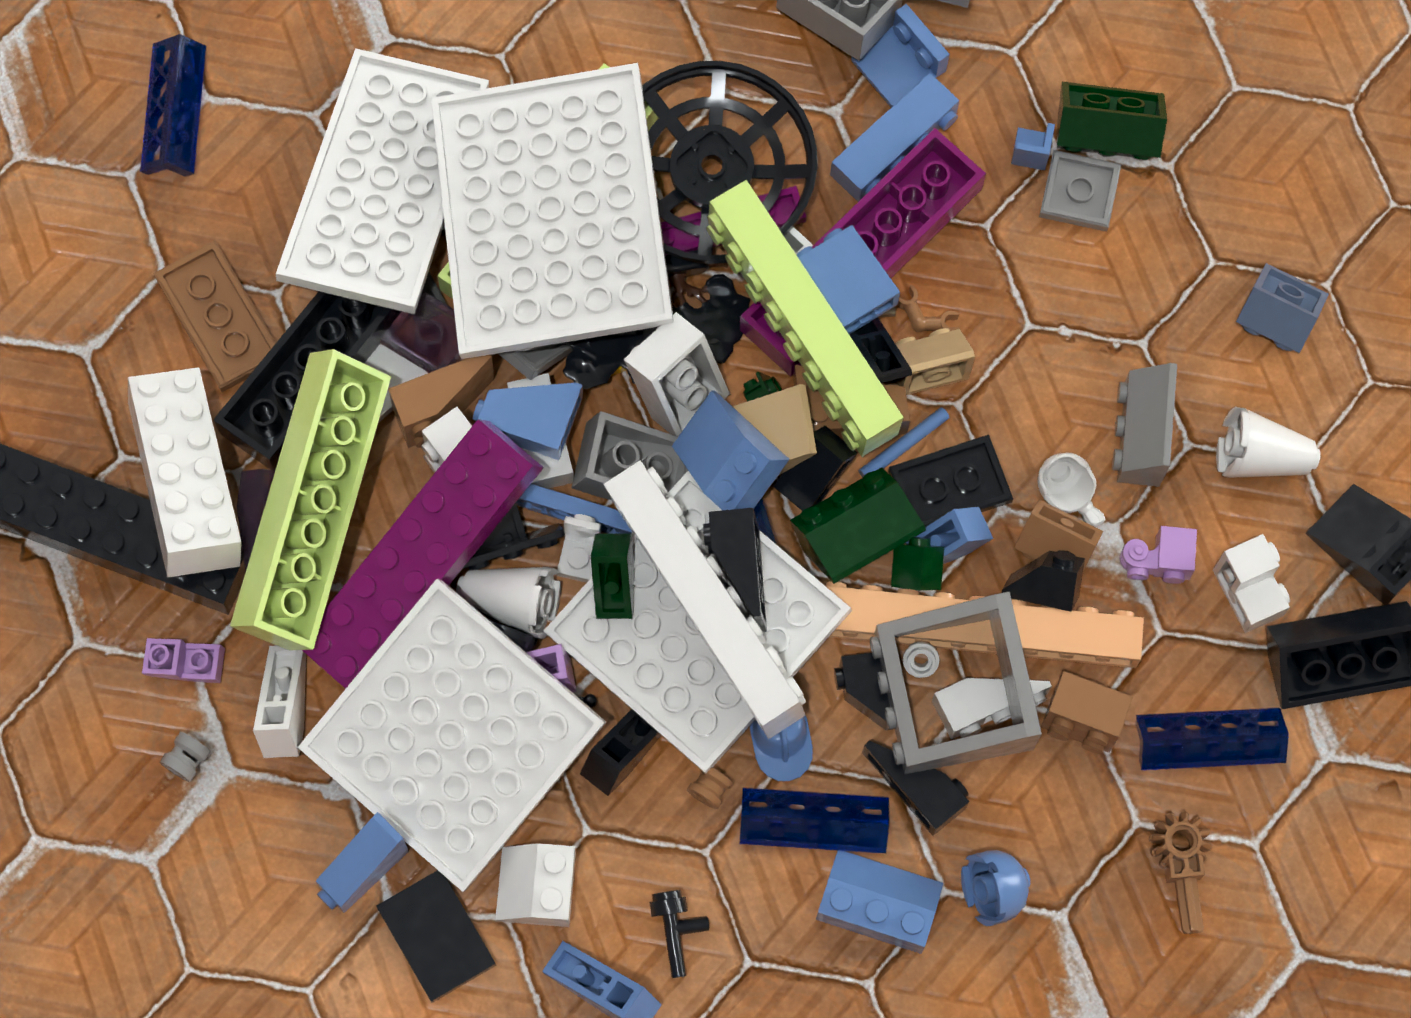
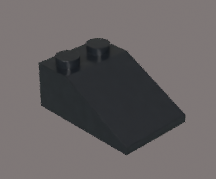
[703,508,767,632]

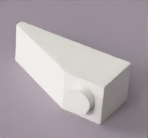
[253,645,306,758]

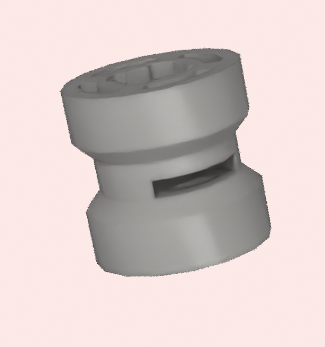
[160,732,211,782]

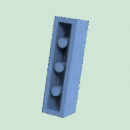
[830,73,959,202]

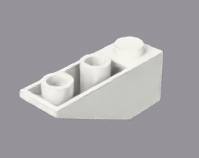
[932,678,1052,740]

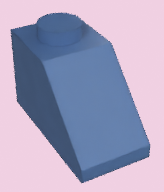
[905,507,993,564]

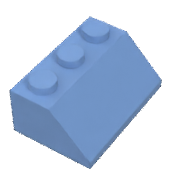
[816,849,943,954]

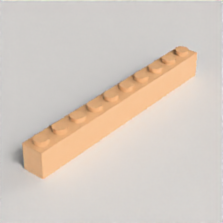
[825,582,1144,668]

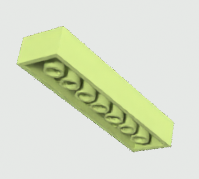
[706,180,904,457]
[230,349,391,651]

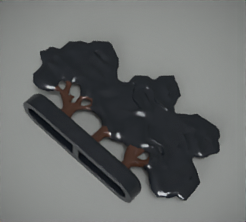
[562,250,750,389]

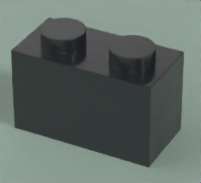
[773,425,858,511]

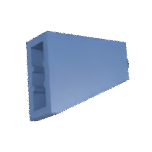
[473,383,583,460]
[316,812,409,913]

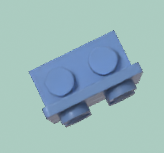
[851,4,950,108]

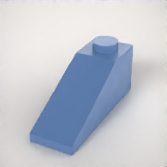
[542,941,662,1018]

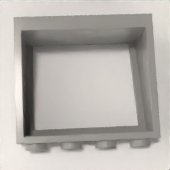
[870,592,1042,774]

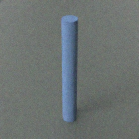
[858,407,950,478]

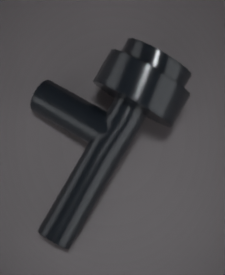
[649,890,709,978]

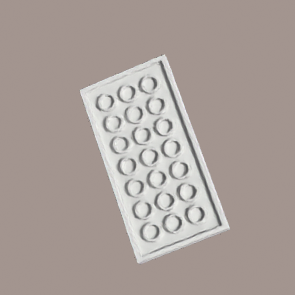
[276,48,489,314]

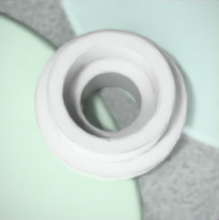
[903,642,939,678]

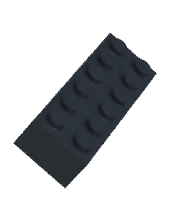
[213,291,406,473]

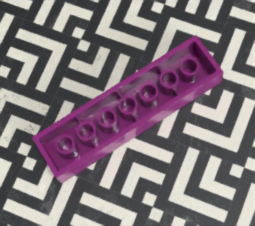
[740,128,986,377]
[302,419,544,689]

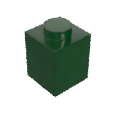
[891,537,944,591]

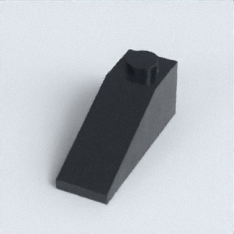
[849,317,912,383]
[580,709,661,796]
[862,741,969,836]

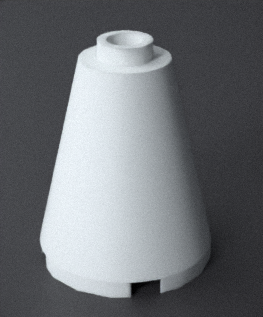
[1216,407,1320,478]
[456,567,561,639]

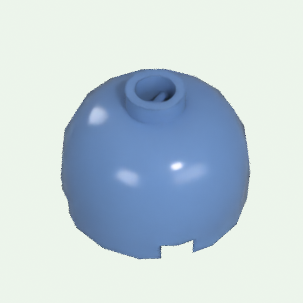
[961,850,1030,927]

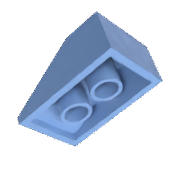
[672,390,790,510]

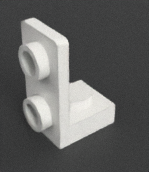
[557,514,601,583]

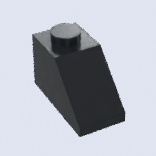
[1002,550,1085,612]
[834,653,893,730]

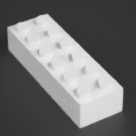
[128,368,241,577]

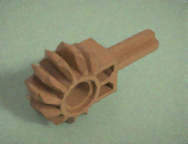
[1149,811,1213,934]

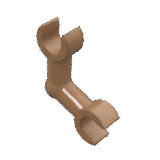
[897,285,960,332]

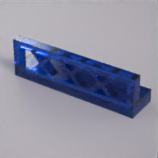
[140,34,206,176]
[1136,708,1289,770]
[739,788,889,854]

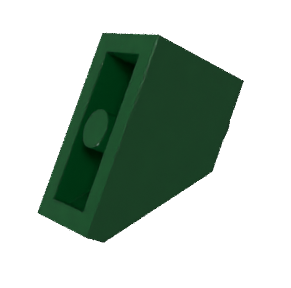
[591,534,634,619]

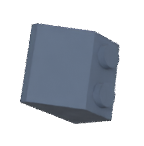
[1236,263,1329,353]

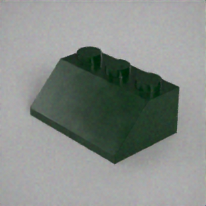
[1056,81,1167,160]
[790,467,926,584]

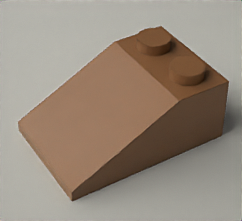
[388,355,494,448]

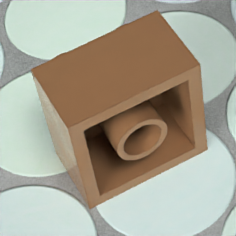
[1041,671,1133,754]

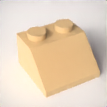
[895,328,975,395]

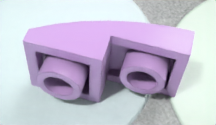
[142,638,225,683]

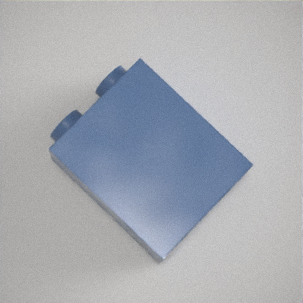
[796,225,900,334]

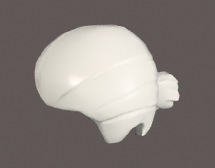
[1038,452,1106,527]

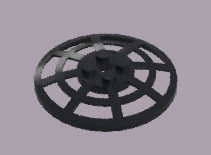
[642,61,818,264]

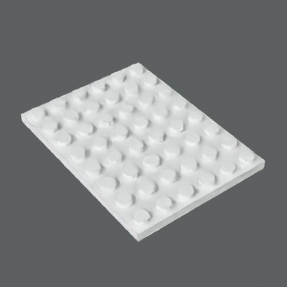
[431,63,674,359]

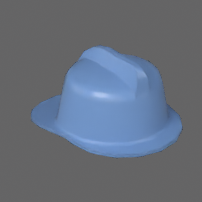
[750,715,813,781]

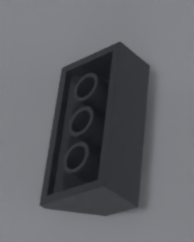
[1267,601,1411,709]

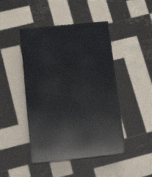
[888,435,1013,527]
[376,870,496,1003]

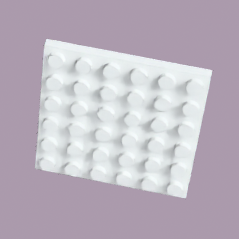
[544,471,852,774]
[298,579,606,892]

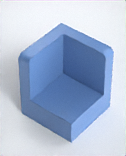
[1011,123,1055,171]

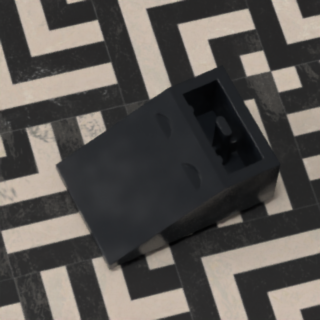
[1306,484,1411,605]

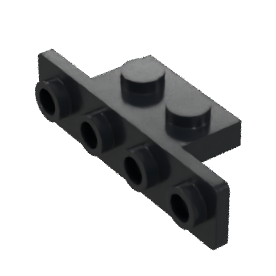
[462,503,565,570]

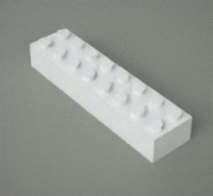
[603,460,806,739]

